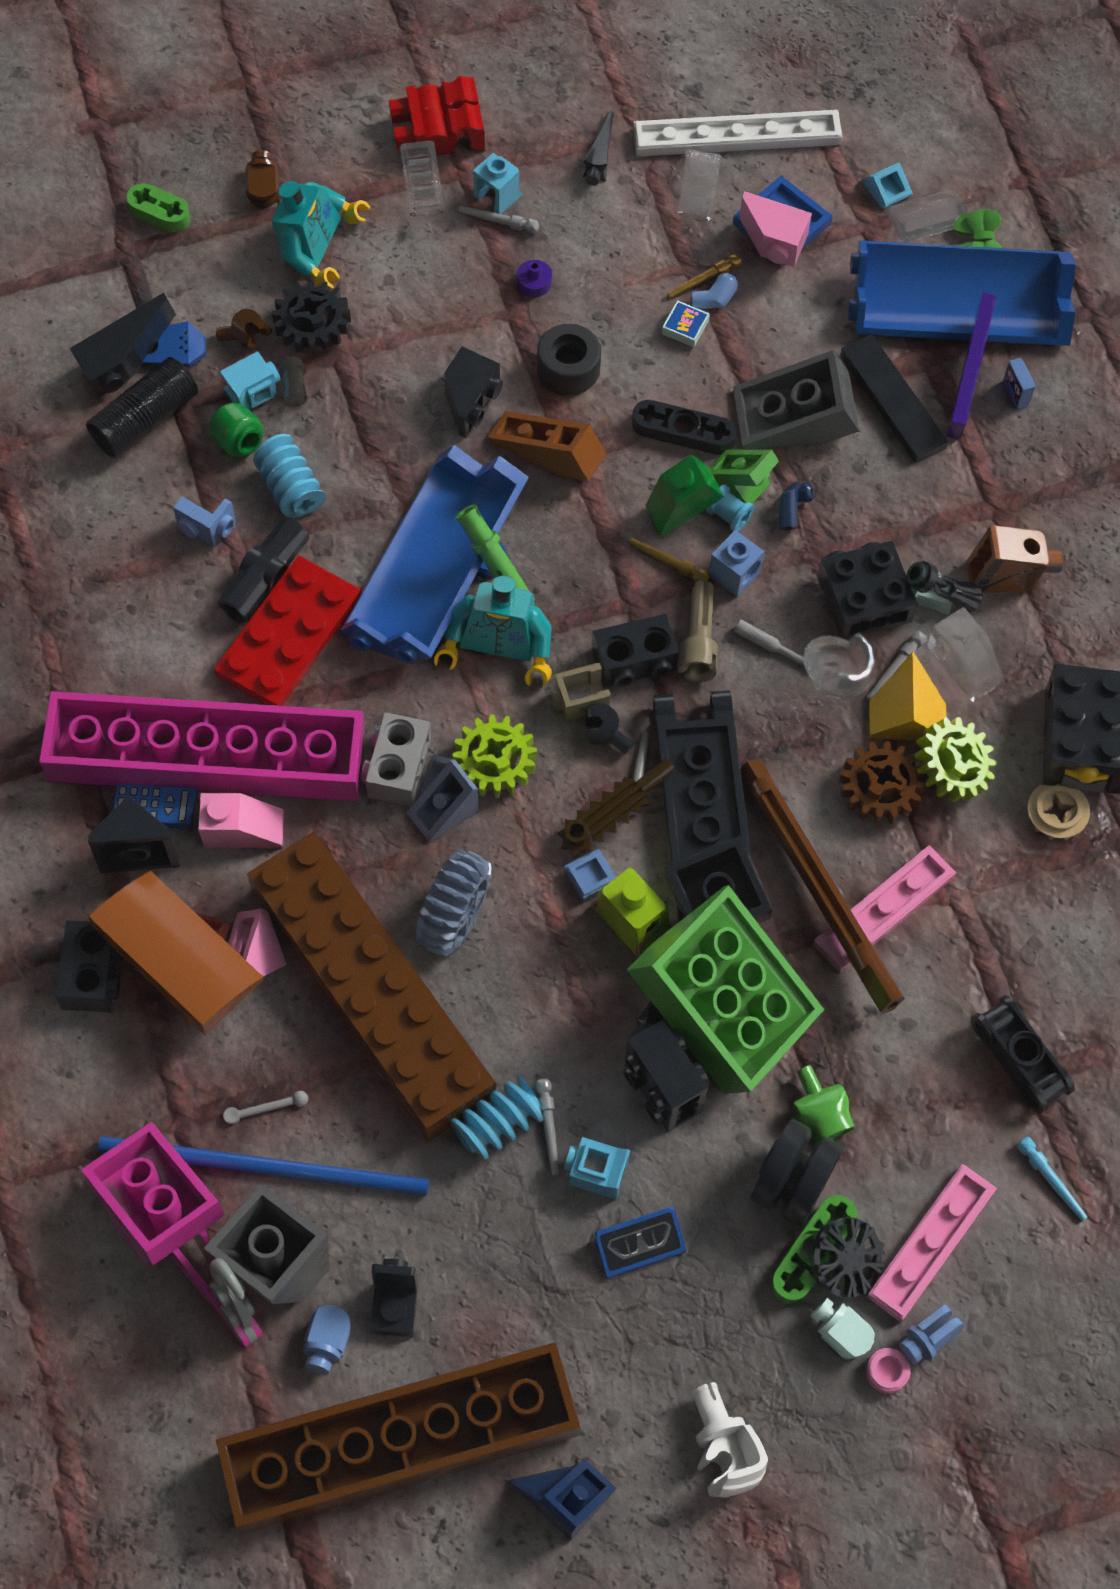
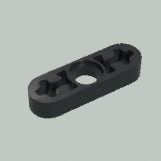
[632,400,736,455]

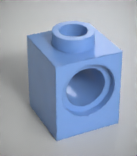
[709,530,765,598]

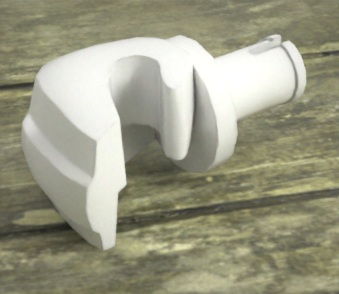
[691,1382,768,1498]

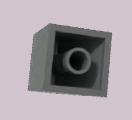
[204,1184,329,1304]

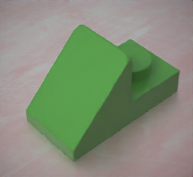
[710,450,779,504]

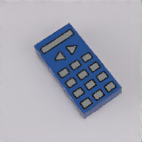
[114,783,197,830]

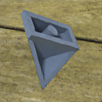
[407,754,479,842]

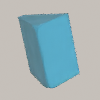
[862,162,913,209]

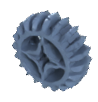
[415,849,492,957]

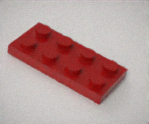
[214,555,362,706]

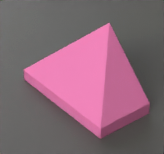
[228,909,287,976]

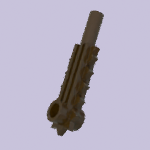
[557,758,676,857]

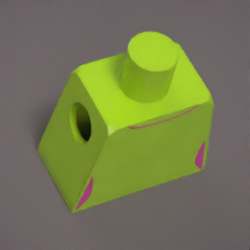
[592,867,670,958]

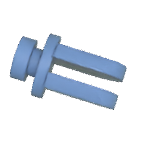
[303,1305,351,1375]
[899,1305,964,1365]

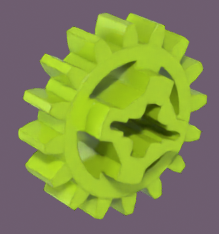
[452,714,537,798]
[915,717,996,802]

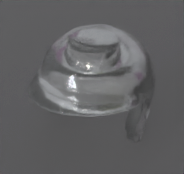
[803,633,874,700]

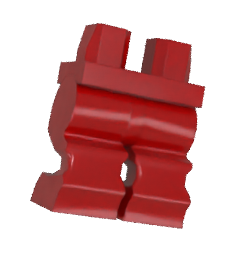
[388,75,486,158]

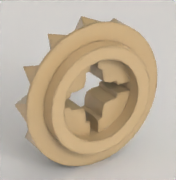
[1027,783,1090,841]

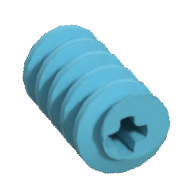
[253,434,326,518]
[450,1074,543,1160]

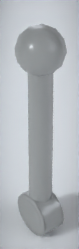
[223,1091,308,1125]

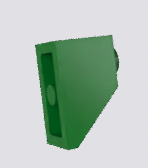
[645,454,724,537]

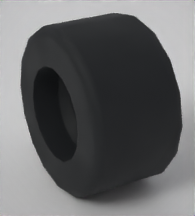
[537,323,601,395]

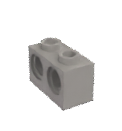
[361,712,431,807]

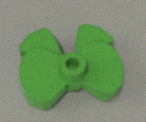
[953,209,1002,248]

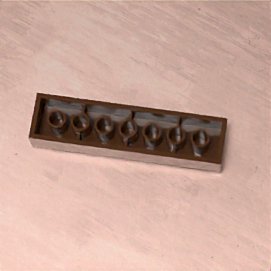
[247,831,496,1142]
[216,1342,580,1535]

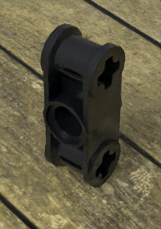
[970,995,1075,1114]

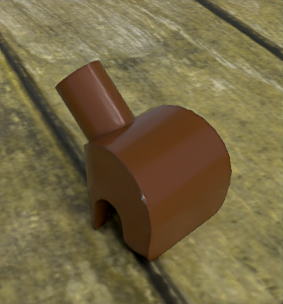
[216,308,273,350]

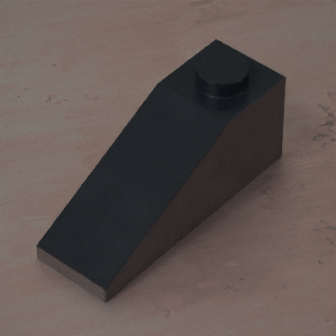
[69,293,176,397]

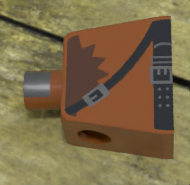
[966,525,1063,593]

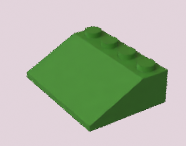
[627,885,824,1094]

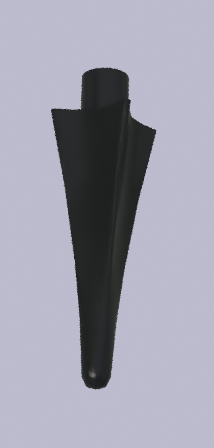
[582,111,614,186]

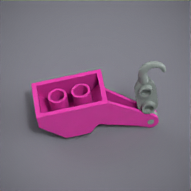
[81,1122,263,1348]

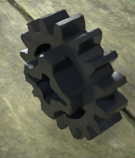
[272,279,351,354]

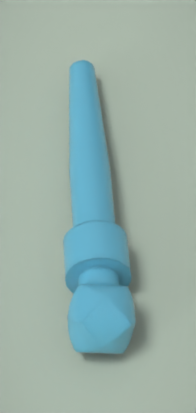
[1017,1137,1087,1221]

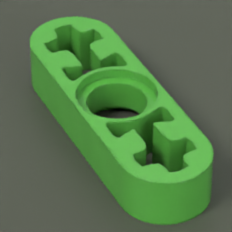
[771,1195,857,1305]

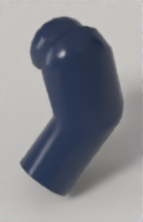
[779,481,814,530]

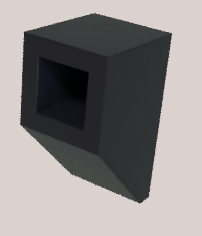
[444,346,503,438]

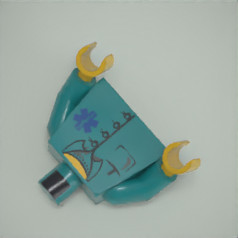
[272,181,370,290]
[434,576,552,687]

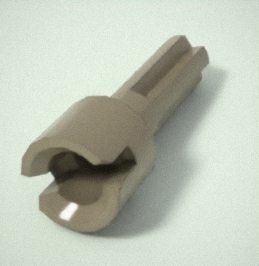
[679,580,718,682]

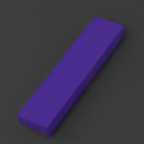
[946,292,997,439]

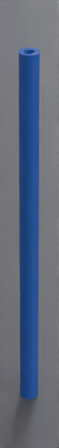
[98,1136,429,1196]

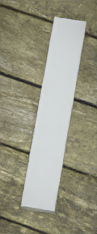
[633,110,842,157]

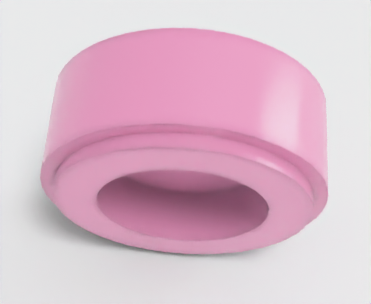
[866,1348,911,1394]

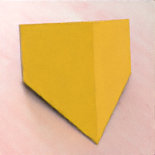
[869,652,947,741]

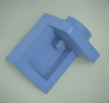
[173,497,236,547]

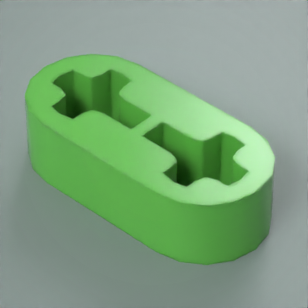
[127,183,191,233]

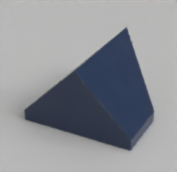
[507,1459,617,1541]

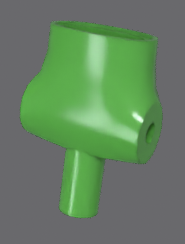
[792,1065,855,1144]

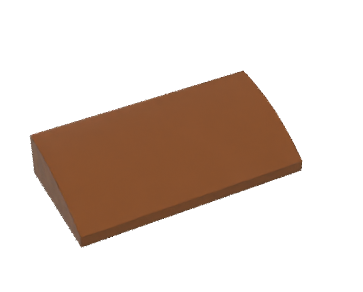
[88,871,264,1035]

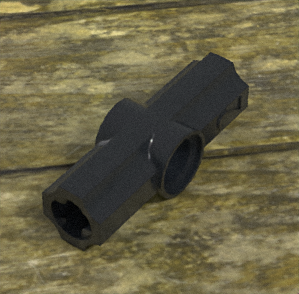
[218,517,309,622]

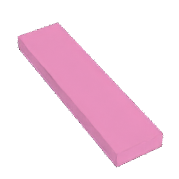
[813,845,956,973]
[867,1164,997,1322]

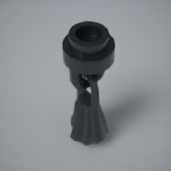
[906,561,983,614]

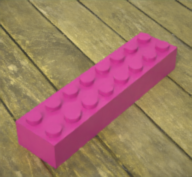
[39,691,366,802]

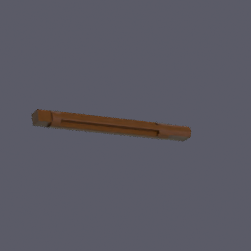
[740,759,905,1013]

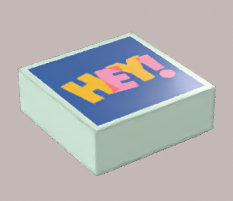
[662,300,710,347]

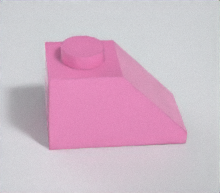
[740,191,812,267]
[199,793,284,848]

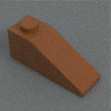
[487,411,607,482]

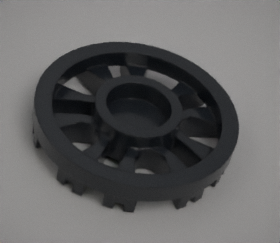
[810,1217,885,1298]

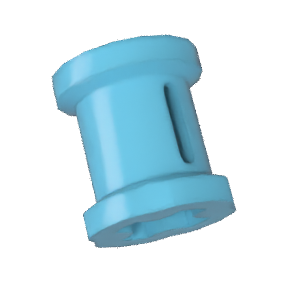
[705,484,755,532]

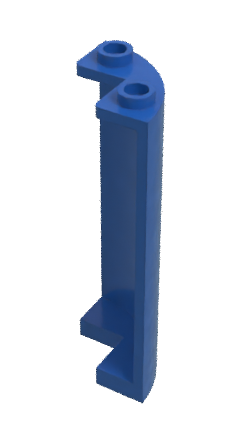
[848,241,1076,346]
[339,445,529,664]

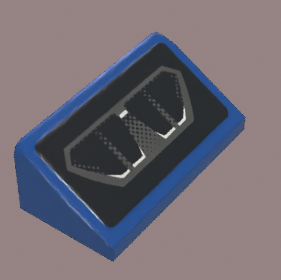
[593,1206,687,1279]

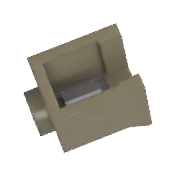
[550,663,611,721]

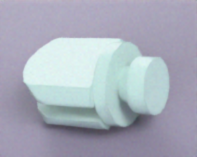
[810,1298,875,1360]

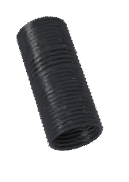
[86,357,199,459]

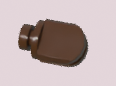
[245,150,280,208]

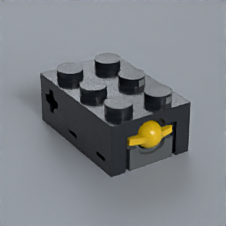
[1042,663,1120,794]

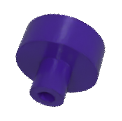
[517,260,552,297]

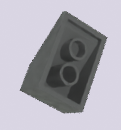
[733,350,860,449]

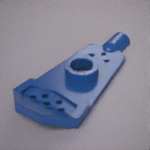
[142,321,206,367]

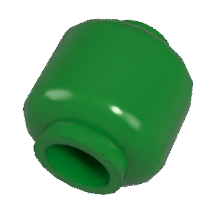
[209,403,264,458]

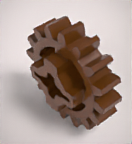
[839,741,925,825]

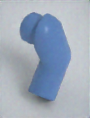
[691,272,738,309]

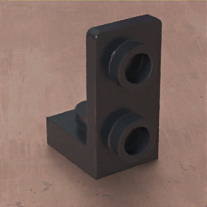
[370,1259,418,1337]

